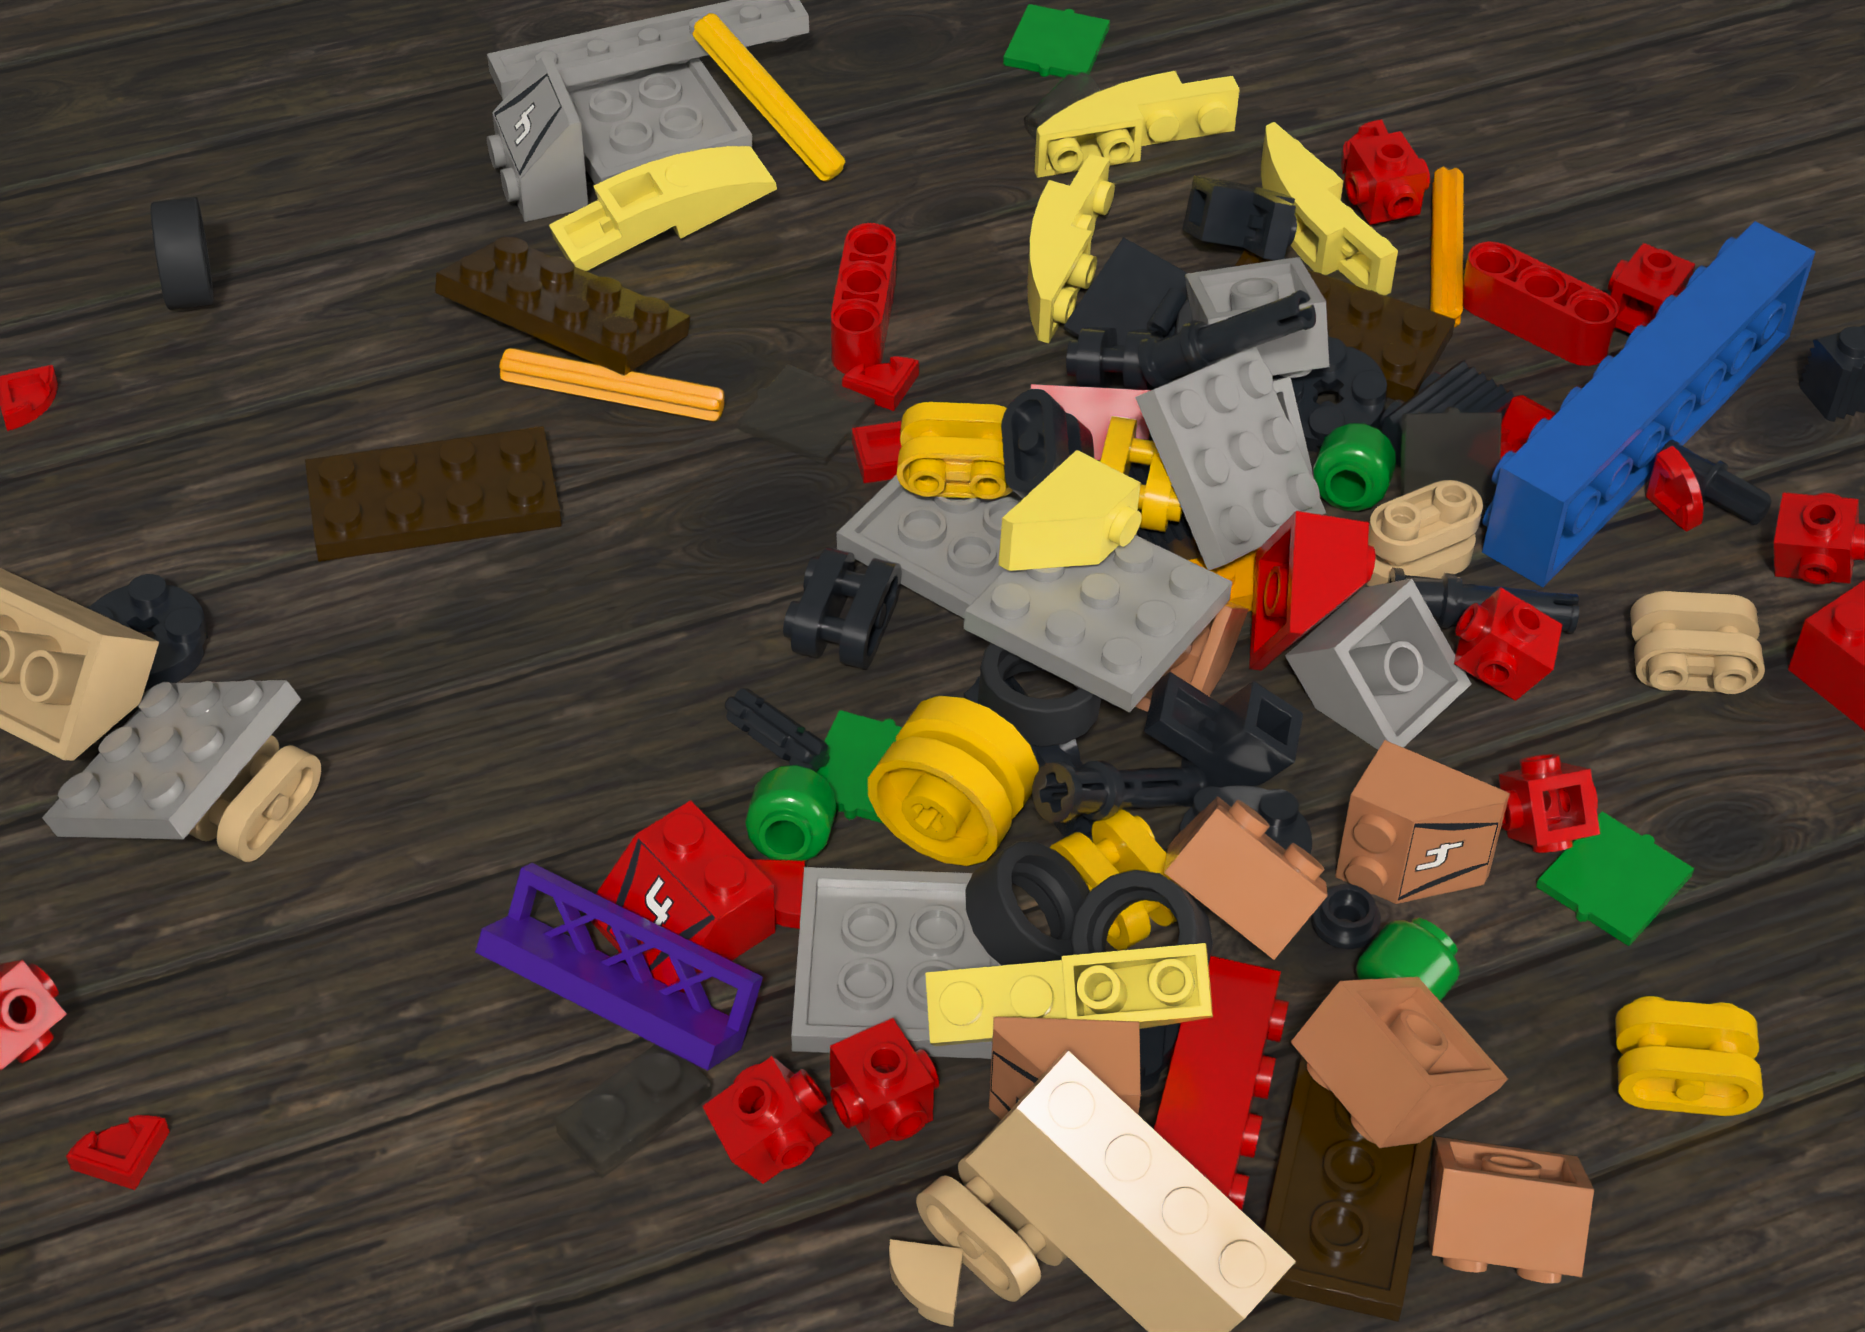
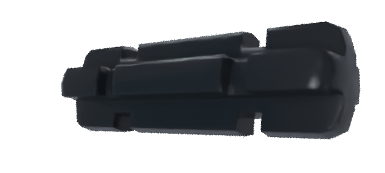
[724,688,830,772]

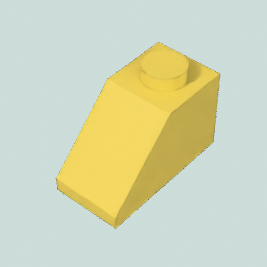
[998,450,1142,571]

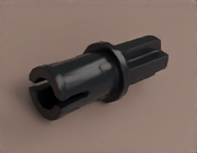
[1653,439,1772,525]

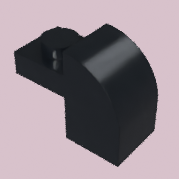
[1182,175,1297,260]
[1144,672,1303,788]

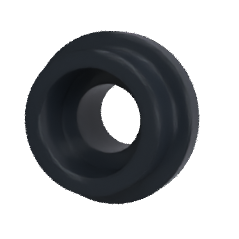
[1312,884,1381,949]

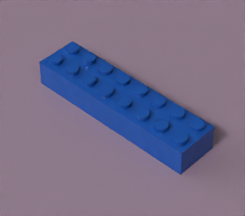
[1482,221,1816,587]

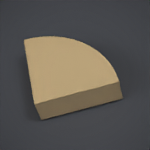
[889,1239,963,1327]

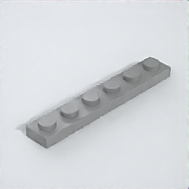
[487,0,809,100]

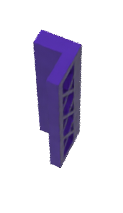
[475,863,763,1071]

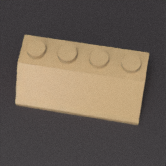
[0,568,159,761]
[965,1050,1296,1332]

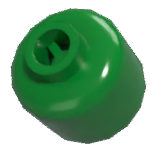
[1313,423,1396,512]
[745,765,837,861]
[1356,917,1460,1002]

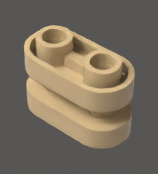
[1366,480,1483,586]
[1630,591,1765,694]
[189,735,321,862]
[916,1148,1067,1302]

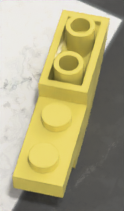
[1034,71,1239,178]
[1261,122,1398,295]
[549,146,777,271]
[1027,153,1115,343]
[925,943,1213,1046]

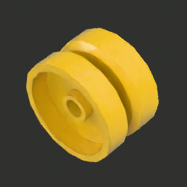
[868,696,1039,866]

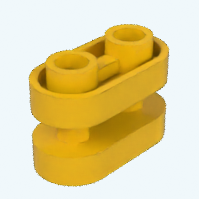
[897,402,1013,499]
[1100,416,1182,532]
[1050,809,1185,951]
[1615,996,1763,1116]

